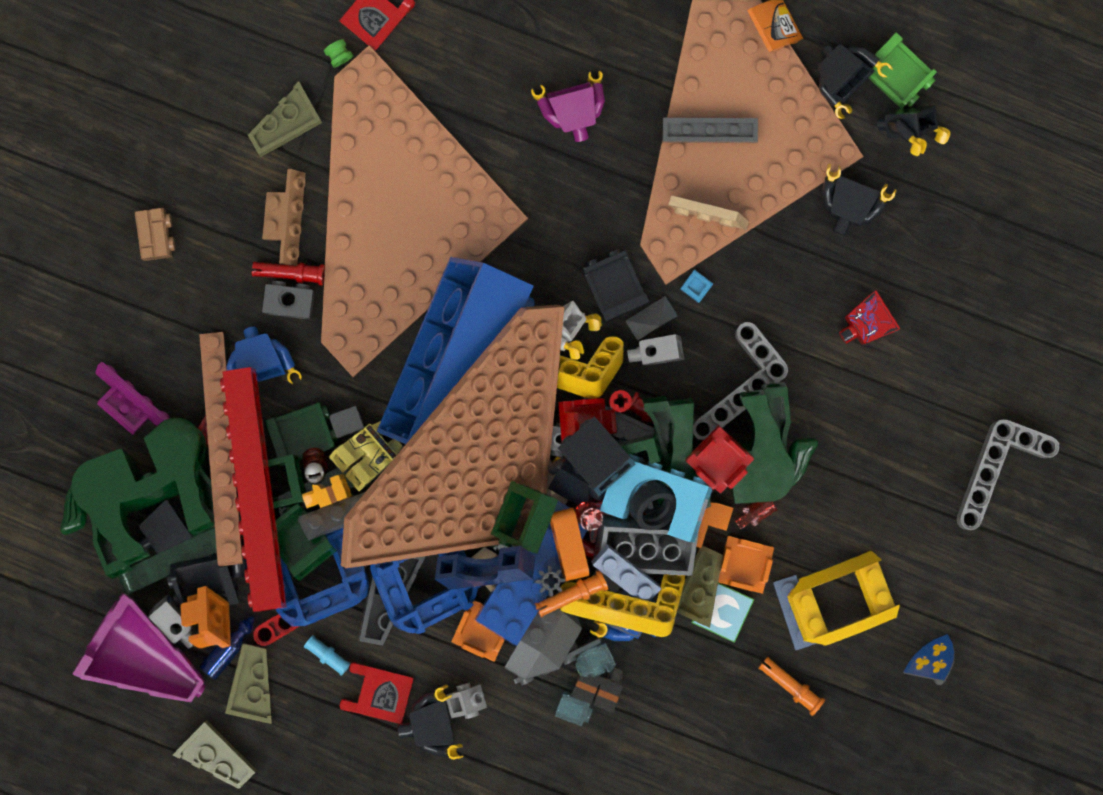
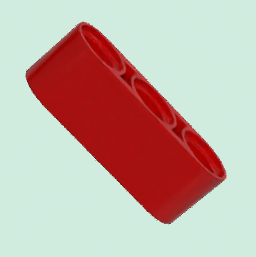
[254,614,300,646]

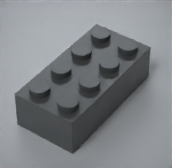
[594,515,699,576]

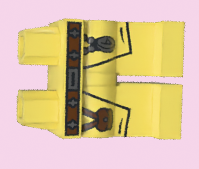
[329,421,402,491]

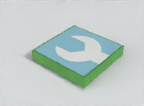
[691,583,754,643]

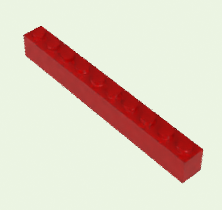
[220,367,287,612]

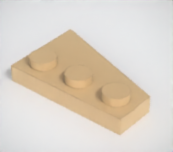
[669,196,749,230]

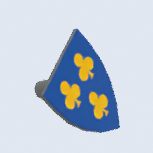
[903,634,955,685]

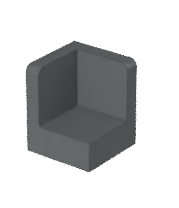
[329,406,365,439]

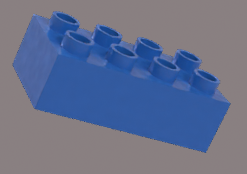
[376,257,534,444]

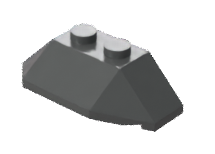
[505,590,582,680]

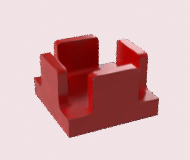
[558,398,617,441]
[685,425,754,494]

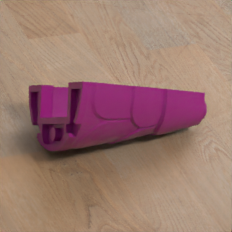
[73,593,206,702]

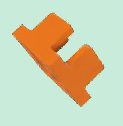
[718,536,774,594]
[181,586,231,648]
[451,600,505,662]

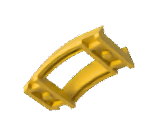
[787,551,900,646]

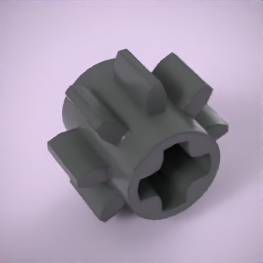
[534,566,566,596]

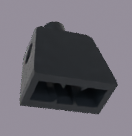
[136,500,195,554]

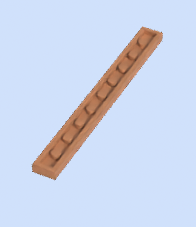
[199,332,243,566]

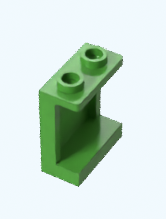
[869,33,937,109]

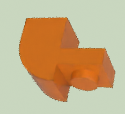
[697,503,733,548]

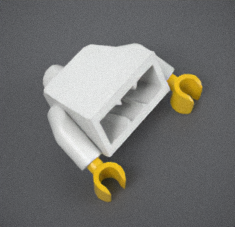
[560,301,602,359]

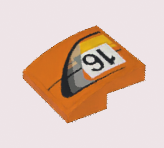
[747,0,803,52]

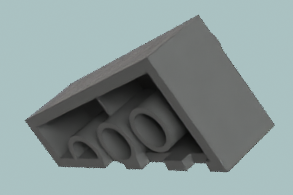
[358,556,426,646]

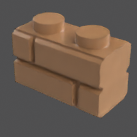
[135,208,175,261]

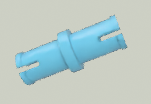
[304,635,351,676]

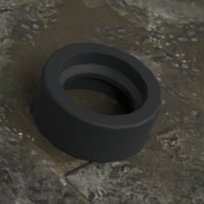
[629,483,676,530]

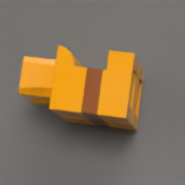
[302,474,352,508]

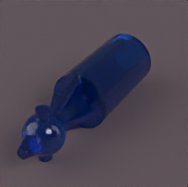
[199,617,255,680]

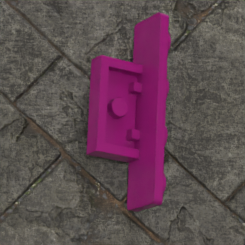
[95,362,170,435]

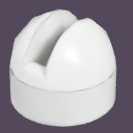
[305,463,324,483]

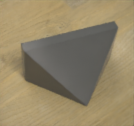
[625,296,677,341]

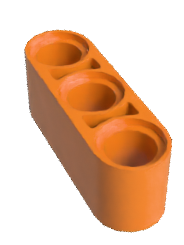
[550,507,589,582]

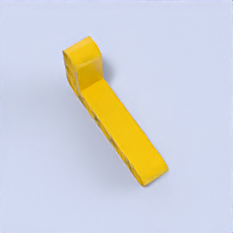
[557,337,624,399]
[559,574,685,637]

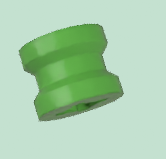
[324,39,353,68]

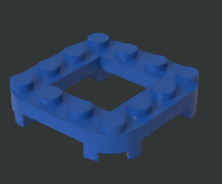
[276,528,369,627]
[370,550,480,634]

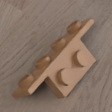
[262,169,306,266]

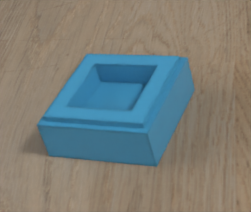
[680,270,713,303]

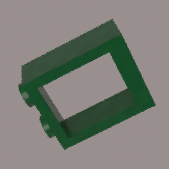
[268,454,306,510]
[491,481,558,554]

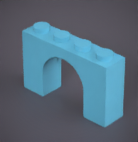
[600,454,712,542]

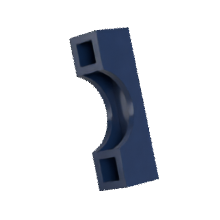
[435,546,535,590]

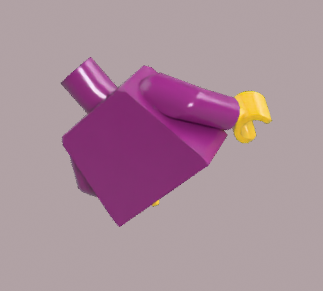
[531,71,605,142]

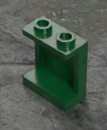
[265,402,339,466]
[618,433,663,464]
[276,503,337,581]

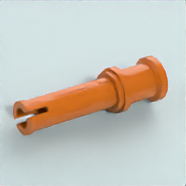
[535,570,608,618]
[758,657,826,716]

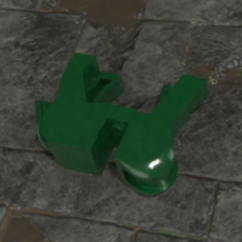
[642,382,818,509]
[60,418,241,579]

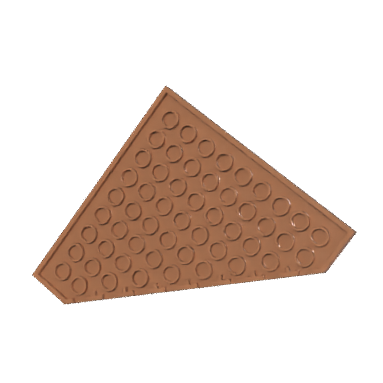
[640,0,863,285]
[321,45,528,378]
[341,305,564,568]

